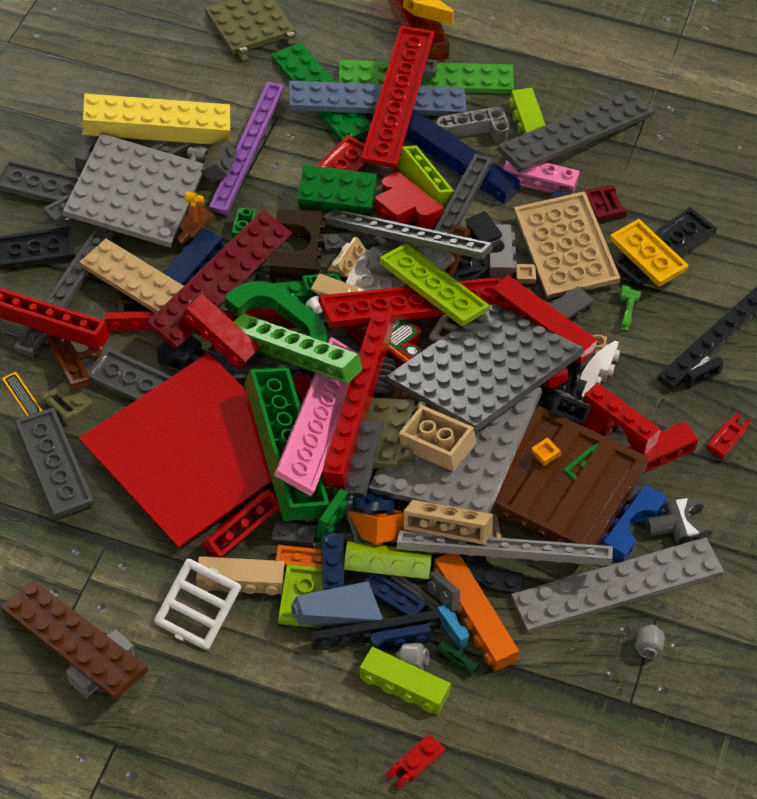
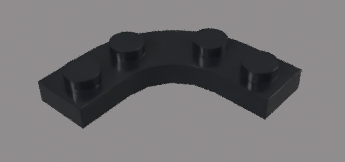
[461,554,523,594]

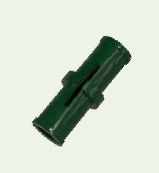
[436,640,480,676]

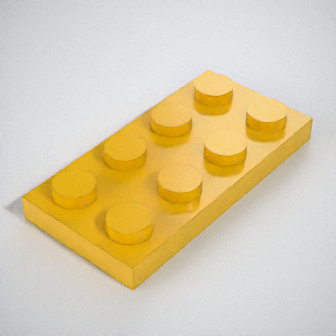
[610,219,689,287]

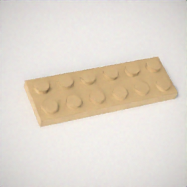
[80,239,183,313]

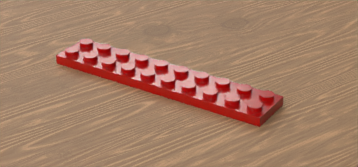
[361,25,435,169]
[318,277,501,327]

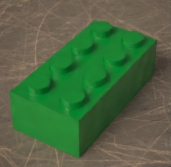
[297,165,377,217]

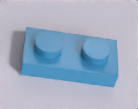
[437,604,469,650]

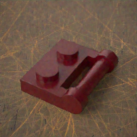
[584,185,628,222]

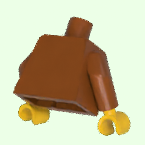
[176,191,217,245]

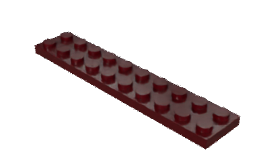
[146,209,292,350]

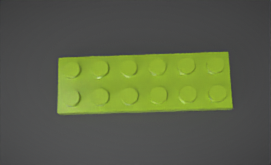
[379,243,490,327]

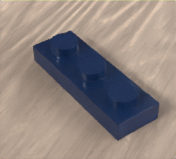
[322,533,344,591]
[364,573,426,616]

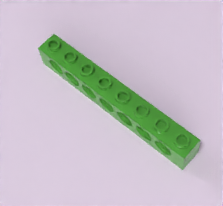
[234,314,363,384]

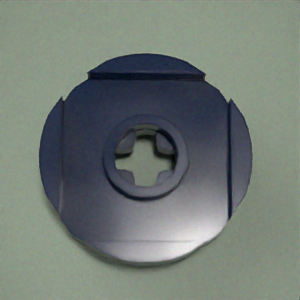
[352,493,394,514]

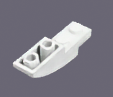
[577,341,620,401]

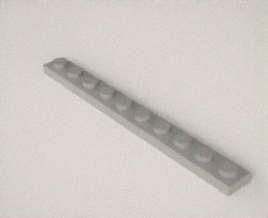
[397,530,613,566]

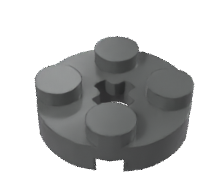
[368,242,400,277]

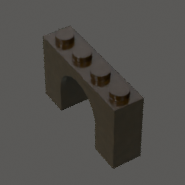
[269,209,325,280]

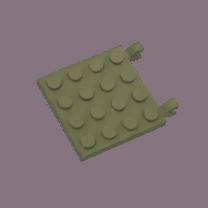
[205,0,296,62]
[366,398,427,469]

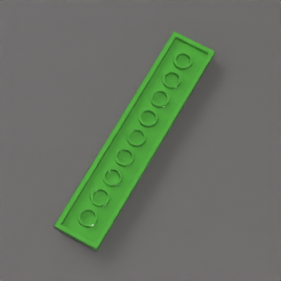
[339,60,514,94]

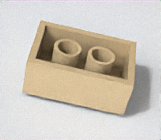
[399,405,476,472]

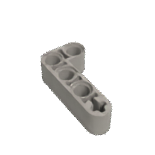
[436,107,509,144]

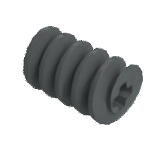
[373,358,396,399]

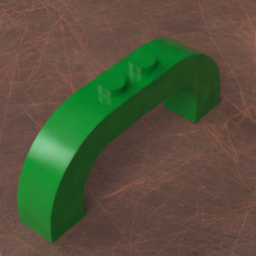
[225,281,327,375]

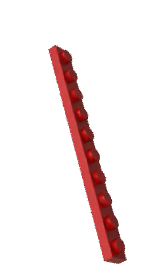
[104,308,295,331]

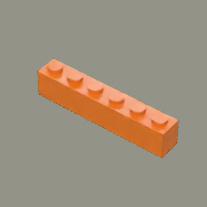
[432,554,519,672]

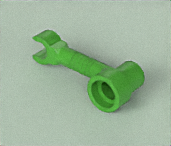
[619,285,641,331]

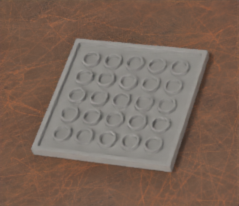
[63,133,203,248]

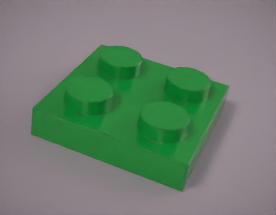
[315,489,348,542]

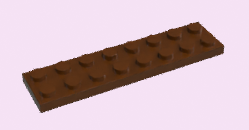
[1,580,148,701]

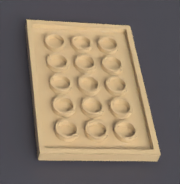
[514,191,620,299]

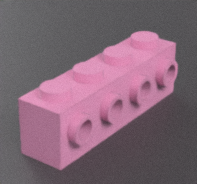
[502,160,580,195]

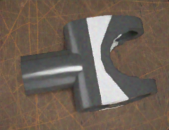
[646,498,713,545]

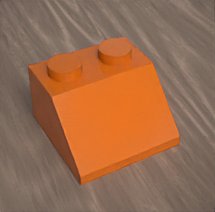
[349,510,408,546]

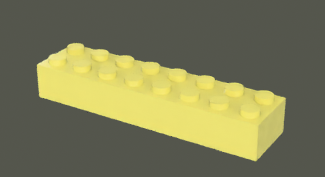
[82,93,230,145]

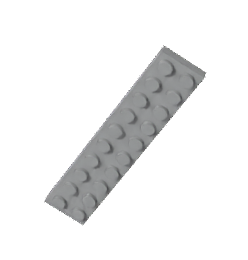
[511,537,724,634]

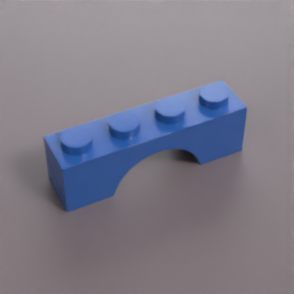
[601,485,667,563]

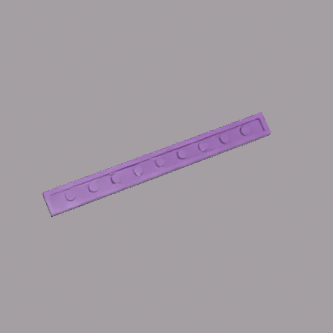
[209,81,284,216]

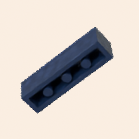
[162,228,223,286]

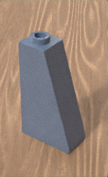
[291,581,383,628]

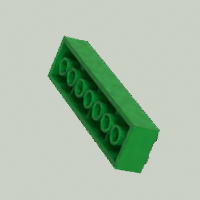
[245,367,330,521]

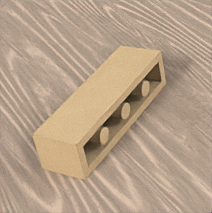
[196,556,285,595]

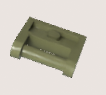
[40,380,94,425]

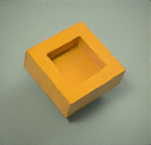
[531,437,561,466]

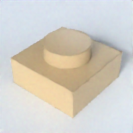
[516,264,536,284]

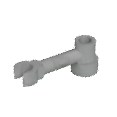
[187,147,208,163]

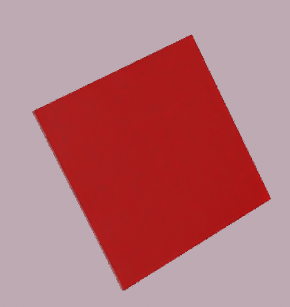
[79,353,272,548]

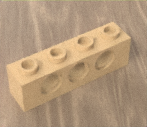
[404,500,493,544]

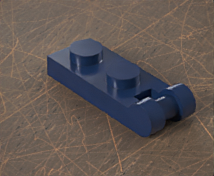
[370,623,431,651]

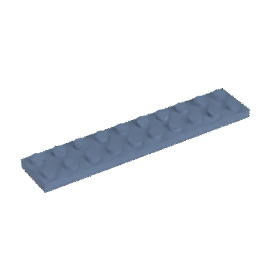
[289,81,467,116]

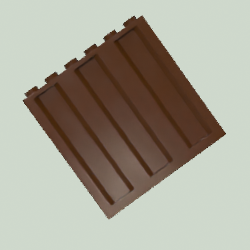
[490,405,648,545]

